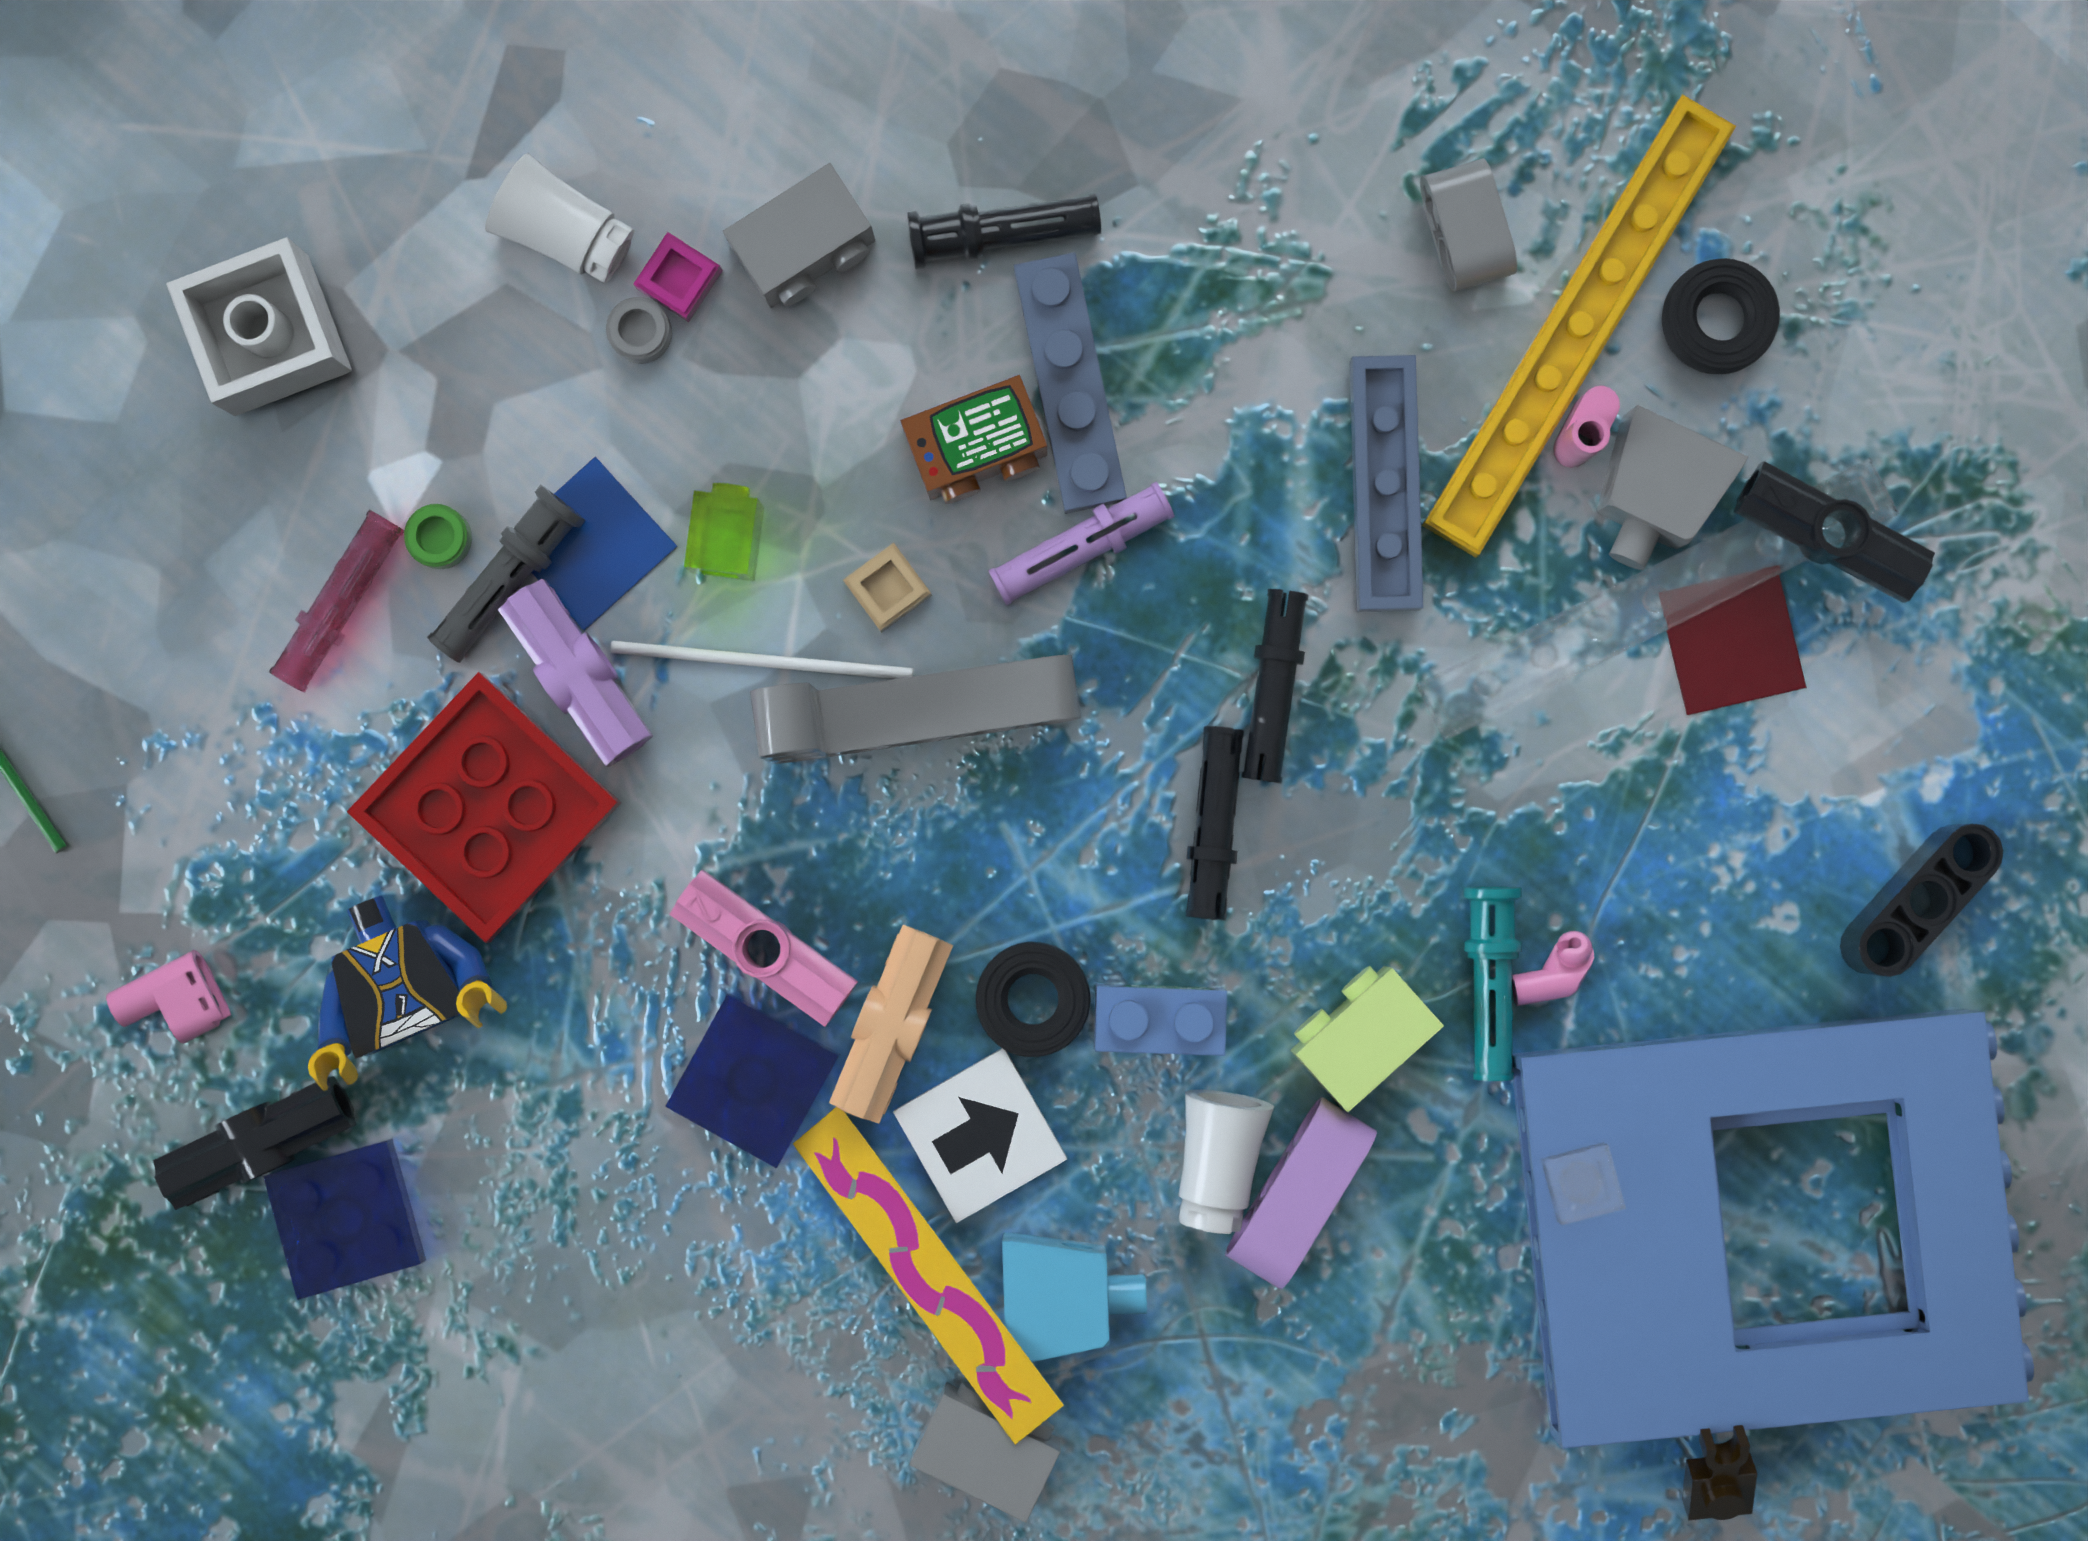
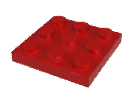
[347,672,621,943]

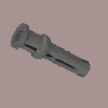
[427,484,586,663]

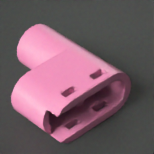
[1553,386,1620,468]
[106,950,231,1044]

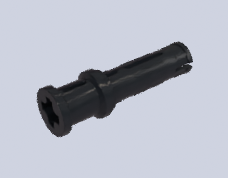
[907,194,1101,269]

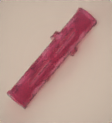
[269,509,404,693]

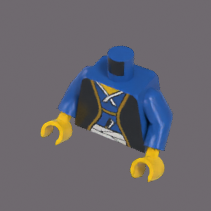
[308,896,507,1091]

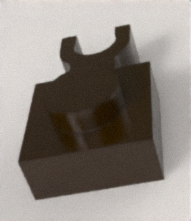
[1682,1425,1757,1521]

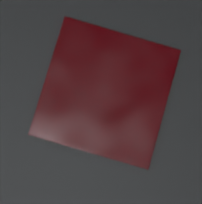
[1657,566,1807,715]

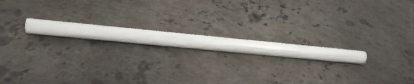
[611,641,914,679]

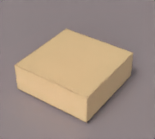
[843,543,932,633]

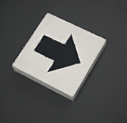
[893,1048,1067,1223]

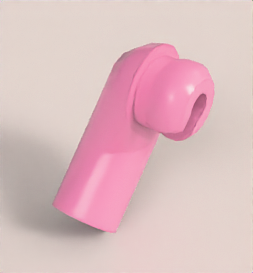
[1512,931,1594,1006]

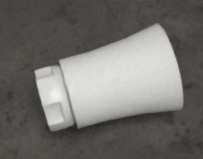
[485,153,635,284]
[1179,1090,1274,1234]

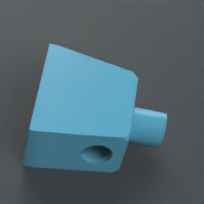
[1002,1233,1147,1362]

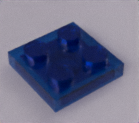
[665,993,841,1168]
[263,1138,426,1300]

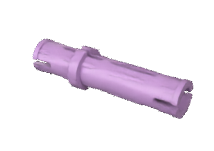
[988,482,1175,606]

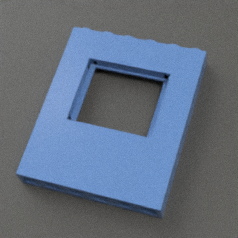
[1512,1009,2034,1449]

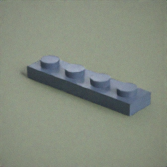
[1014,252,1127,514]
[1350,355,1423,612]

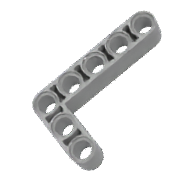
[750,655,1081,764]

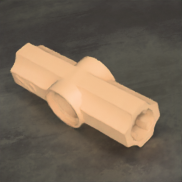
[829,925,954,1124]

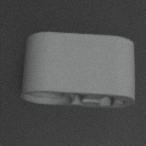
[1420,158,1517,292]

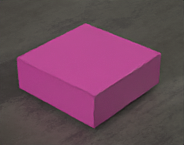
[633,232,723,323]

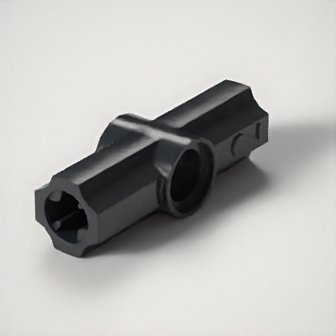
[1734,461,1935,603]
[153,1076,357,1210]

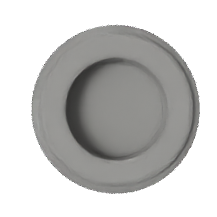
[606,297,672,364]

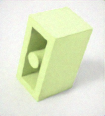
[1290,966,1444,1112]

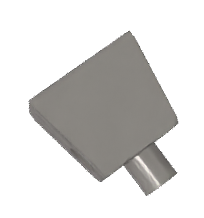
[1597,405,1748,570]

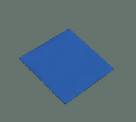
[531,457,678,631]

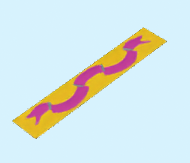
[793,1107,1064,1445]

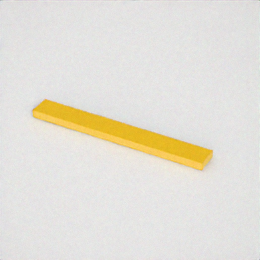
[1422,94,1736,558]

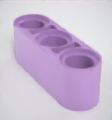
[1225,1097,1377,1289]

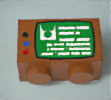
[900,375,1047,504]

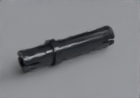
[1241,589,1309,783]
[1185,726,1244,921]

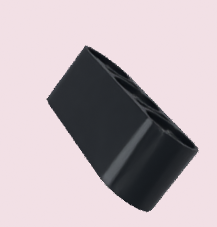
[1840,824,2003,977]

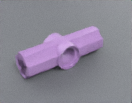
[498,579,653,767]

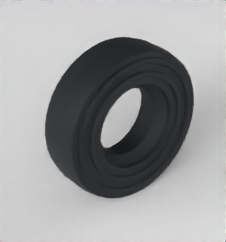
[1662,258,1780,374]
[976,942,1090,1057]

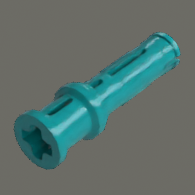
[1463,886,1522,1081]

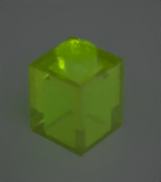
[684,483,764,582]

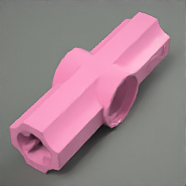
[669,870,858,1027]

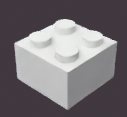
[166,237,352,416]

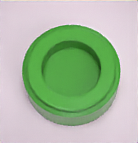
[404,504,472,569]

